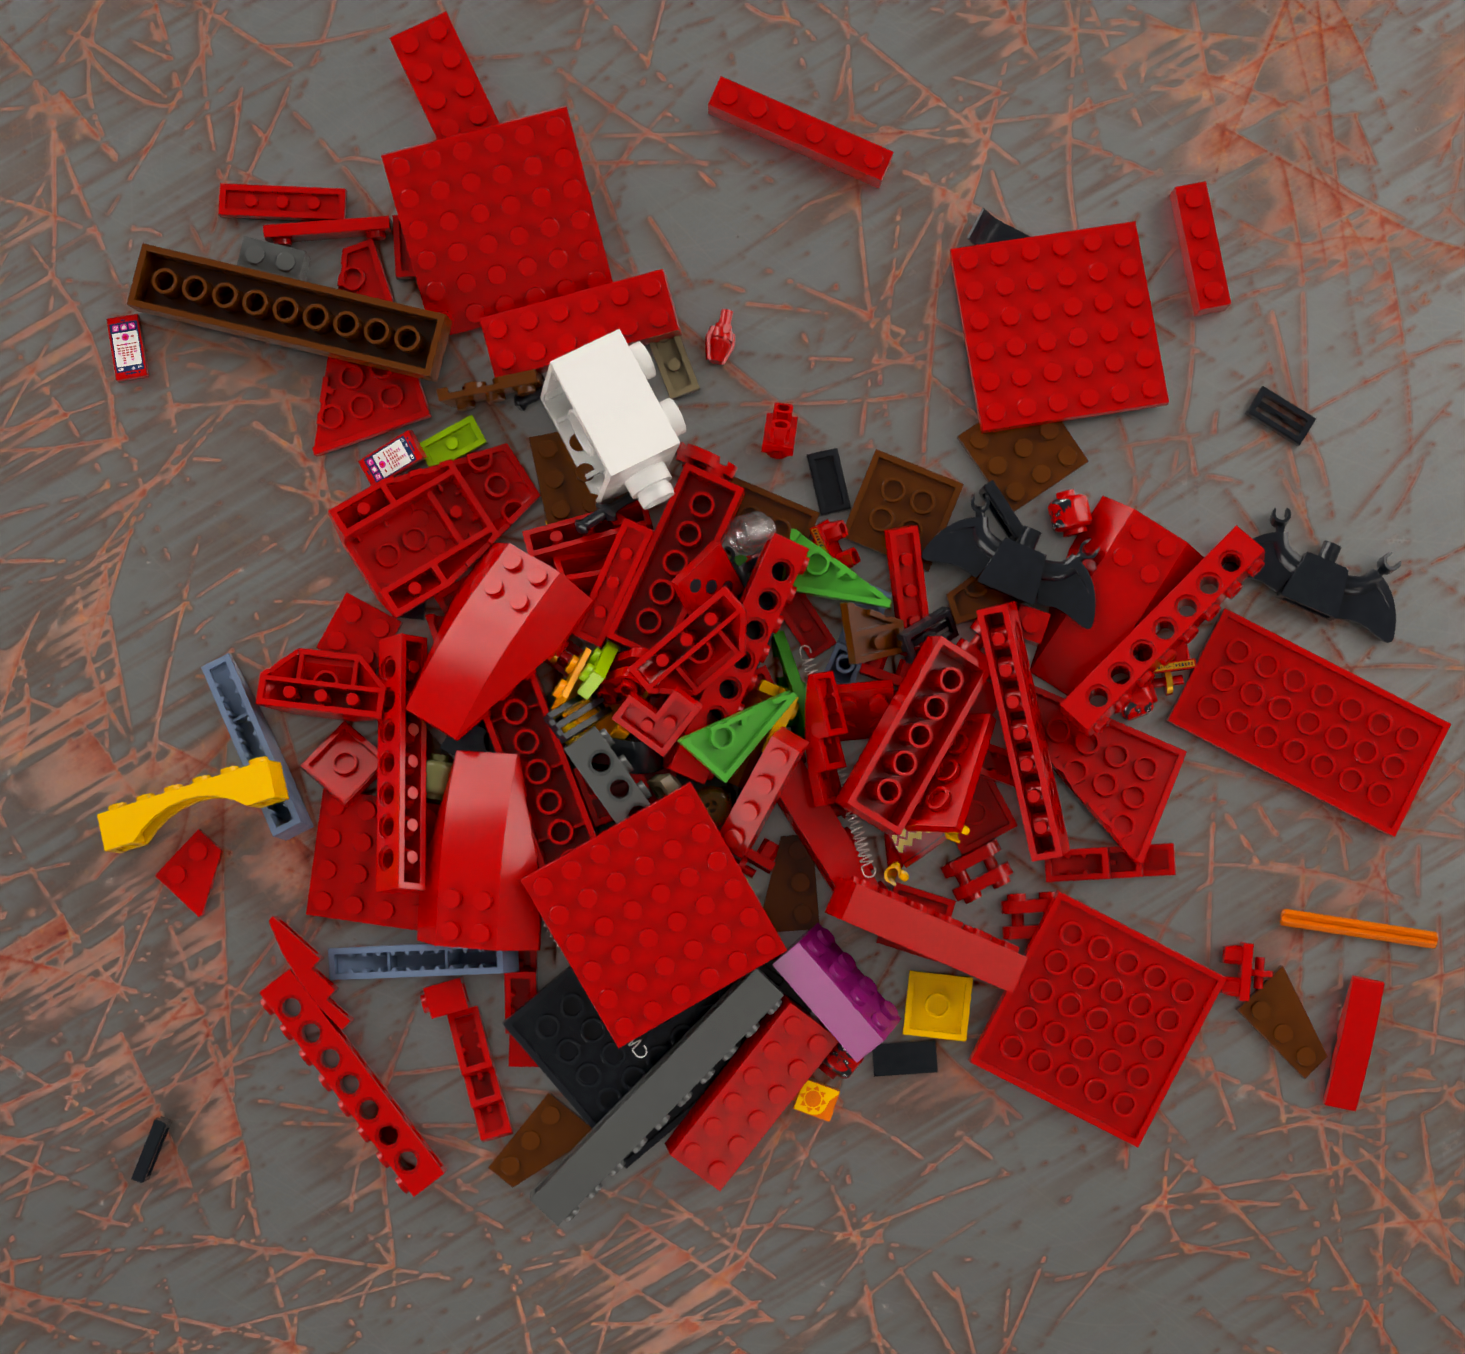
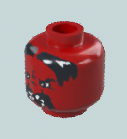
[1048,489,1092,538]
[1114,677,1158,721]
[818,1042,864,1079]

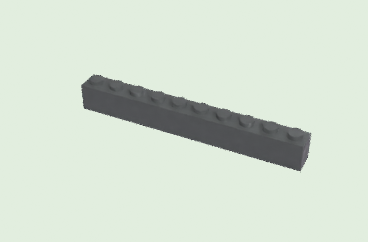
[530,967,784,1226]

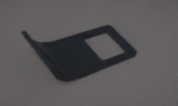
[967,208,1030,245]
[591,738,664,774]

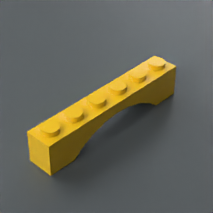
[97,756,289,853]

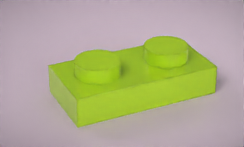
[420,415,488,467]
[577,640,619,700]

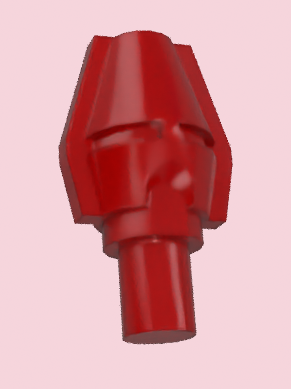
[705,309,735,366]

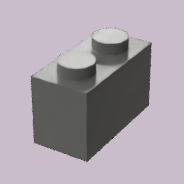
[237,236,311,281]

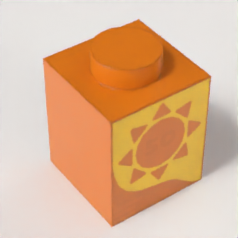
[793,1078,840,1122]

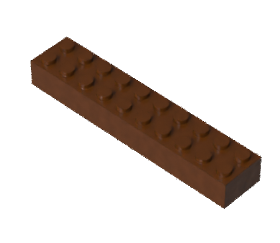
[127,243,453,383]

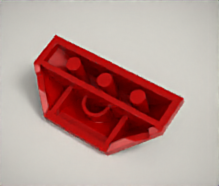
[628,585,747,696]
[255,648,387,722]

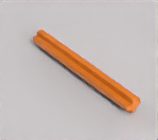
[1280,909,1438,949]

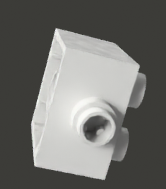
[540,329,686,510]

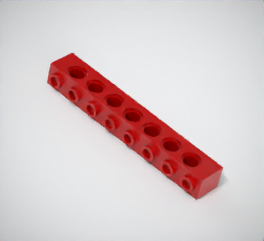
[1060,525,1265,738]
[665,533,810,785]
[976,601,1070,862]
[376,633,427,895]
[259,968,447,1197]

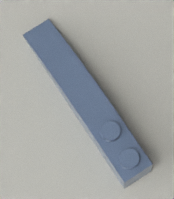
[201,653,314,841]
[328,943,519,980]

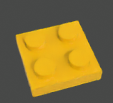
[902,970,973,1042]

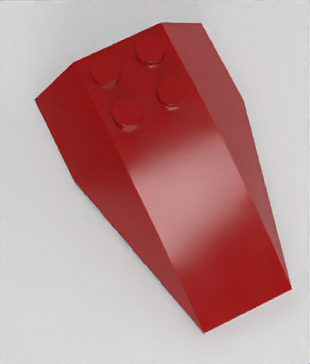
[328,443,541,619]
[1030,496,1204,696]
[405,543,594,741]
[417,750,542,951]

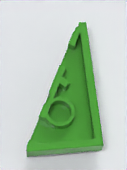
[781,528,892,609]
[772,630,807,739]
[677,690,798,783]

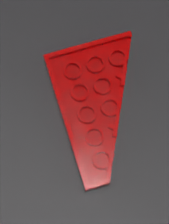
[312,238,432,457]
[1034,685,1187,865]

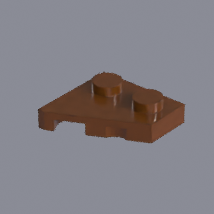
[840,602,905,664]

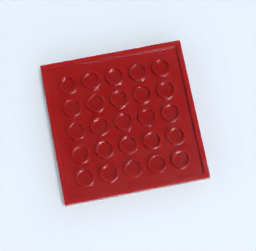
[381,106,613,336]
[949,221,1169,434]
[521,782,787,1049]
[968,890,1227,1147]

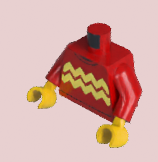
[884,825,970,887]

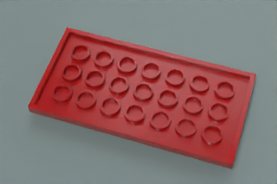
[1166,608,1451,837]

